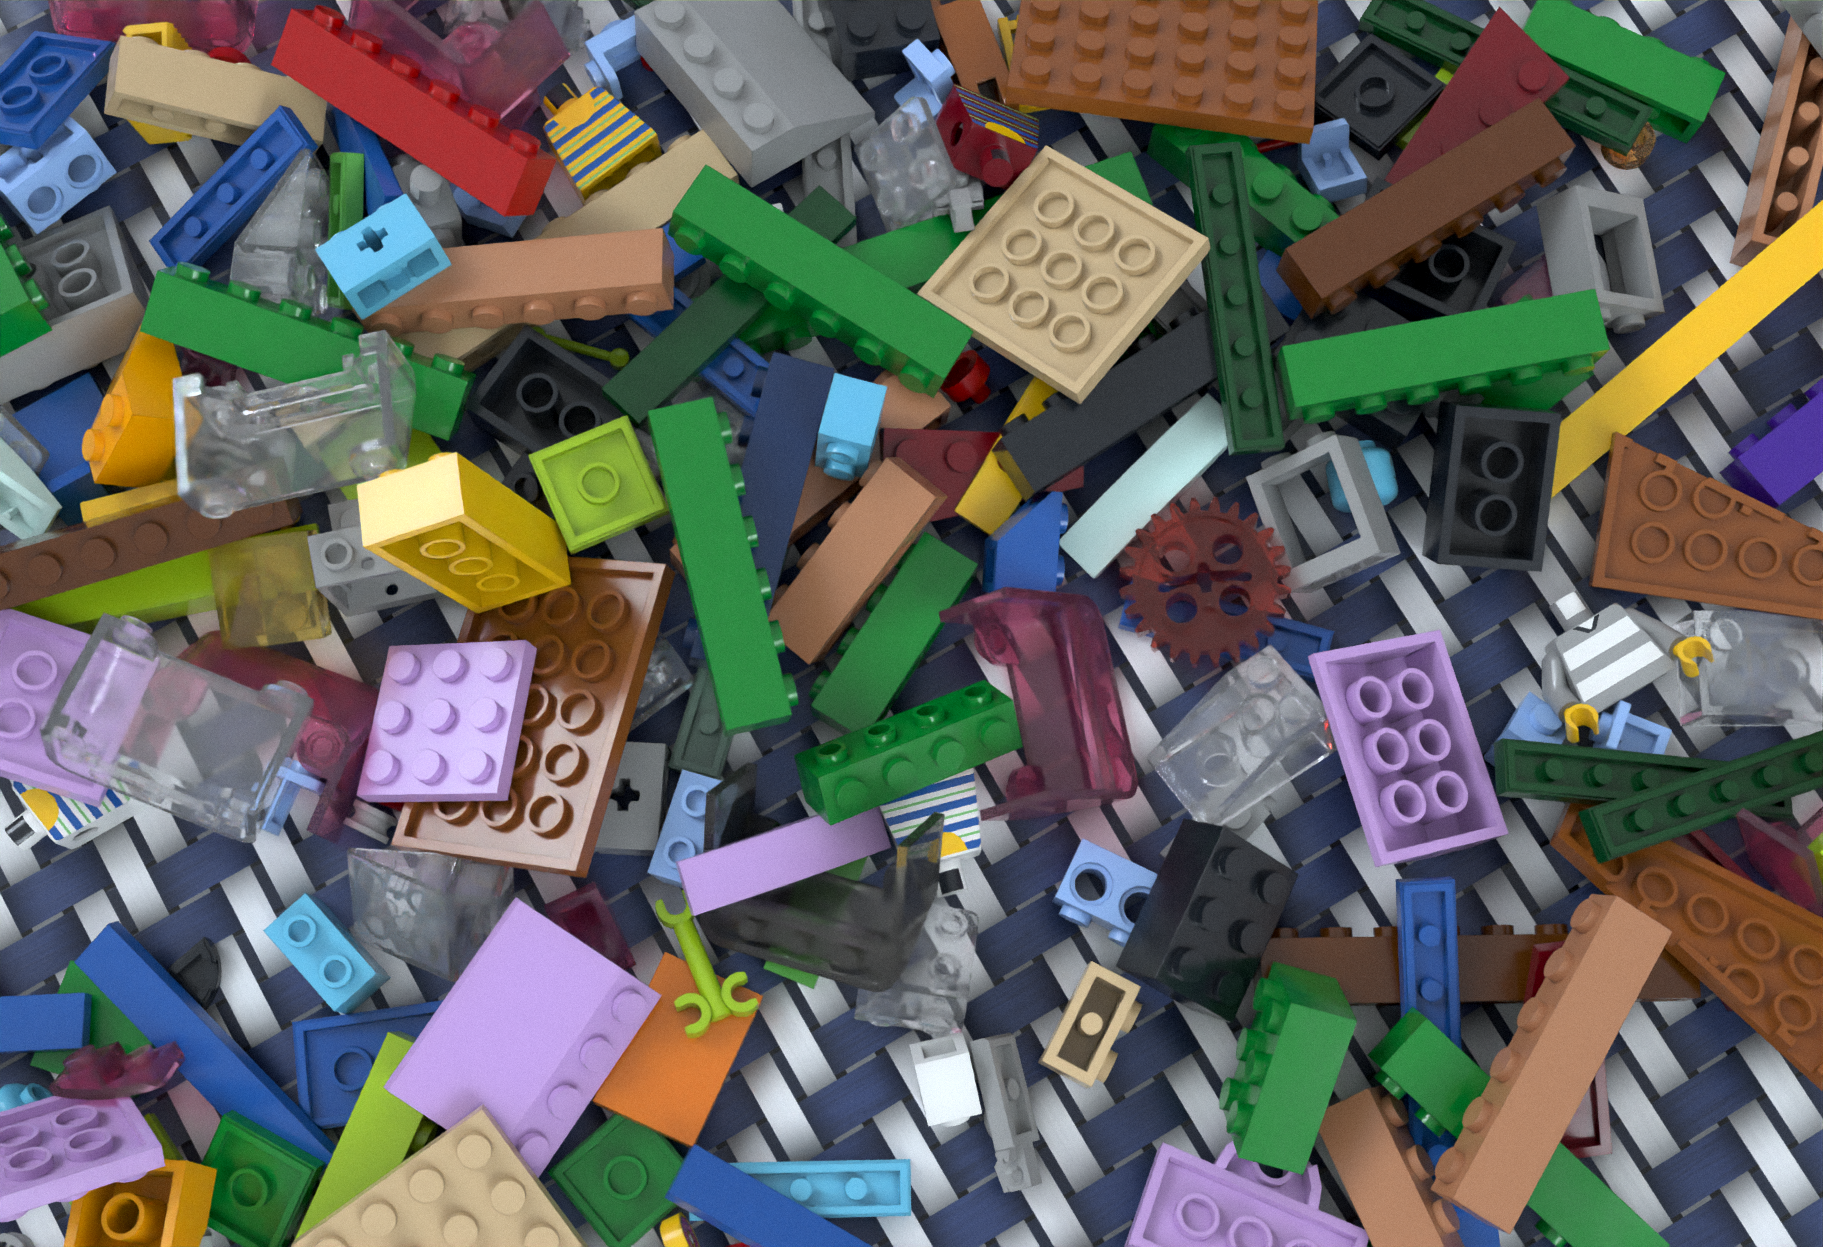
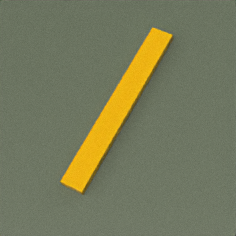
[1551,200,1823,499]

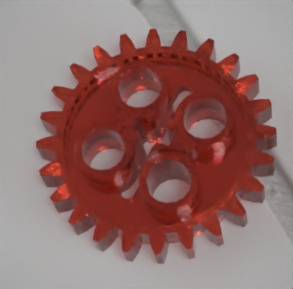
[1119,497,1291,668]

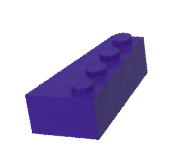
[1719,378,1823,508]

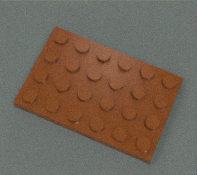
[1005,0,1318,144]
[391,556,675,878]

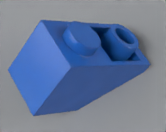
[982,491,1068,597]

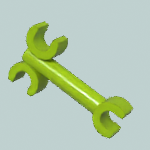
[655,890,758,1038]

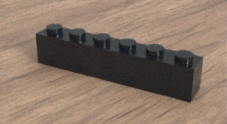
[992,285,1291,502]

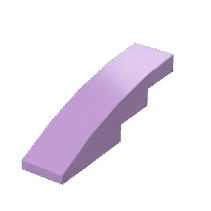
[675,806,891,916]

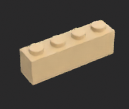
[104,35,327,162]

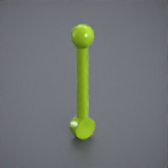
[532,326,630,370]

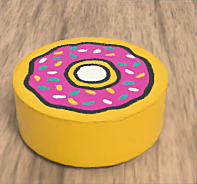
[660,1212,700,1247]

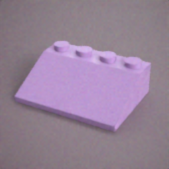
[1308,630,1509,867]
[384,897,662,1178]

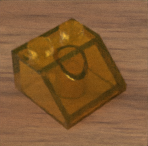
[207,530,332,649]

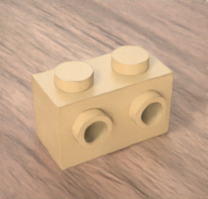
[1038,961,1142,1088]

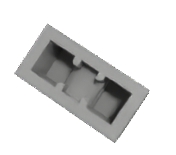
[595,742,671,856]

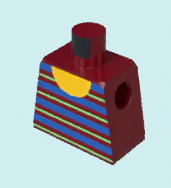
[932,84,1039,190]

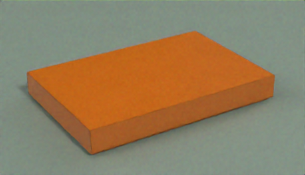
[593,952,763,1148]

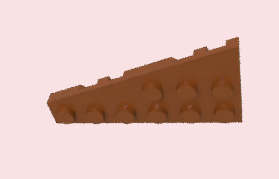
[1589,432,1823,621]
[1550,802,1823,1091]

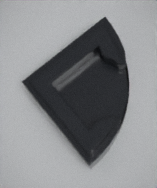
[166,937,222,1011]

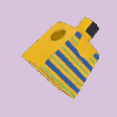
[543,83,662,206]

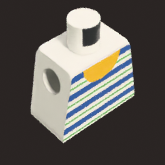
[4,765,149,851]
[879,768,981,898]

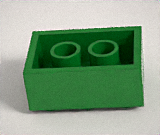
[1219,961,1357,1175]

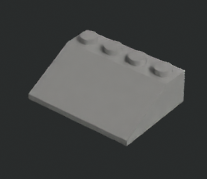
[634,0,875,188]
[0,205,149,406]

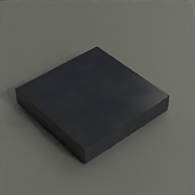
[1314,32,1447,161]

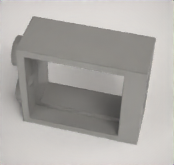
[1536,185,1665,334]
[1246,431,1401,593]
[307,525,446,617]

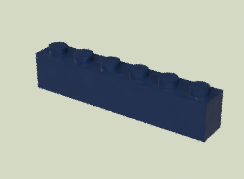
[682,352,835,670]

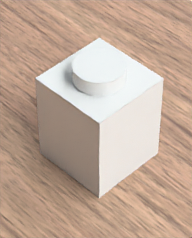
[909,1032,982,1127]

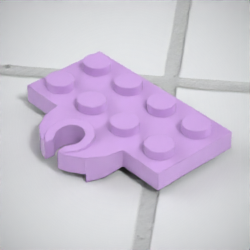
[1124,1141,1369,1247]

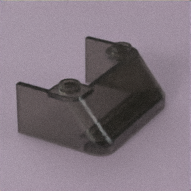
[700,762,945,992]

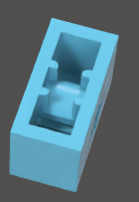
[315,193,452,320]
[815,373,887,481]
[263,893,391,1014]

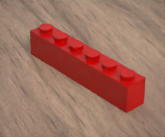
[271,5,557,217]

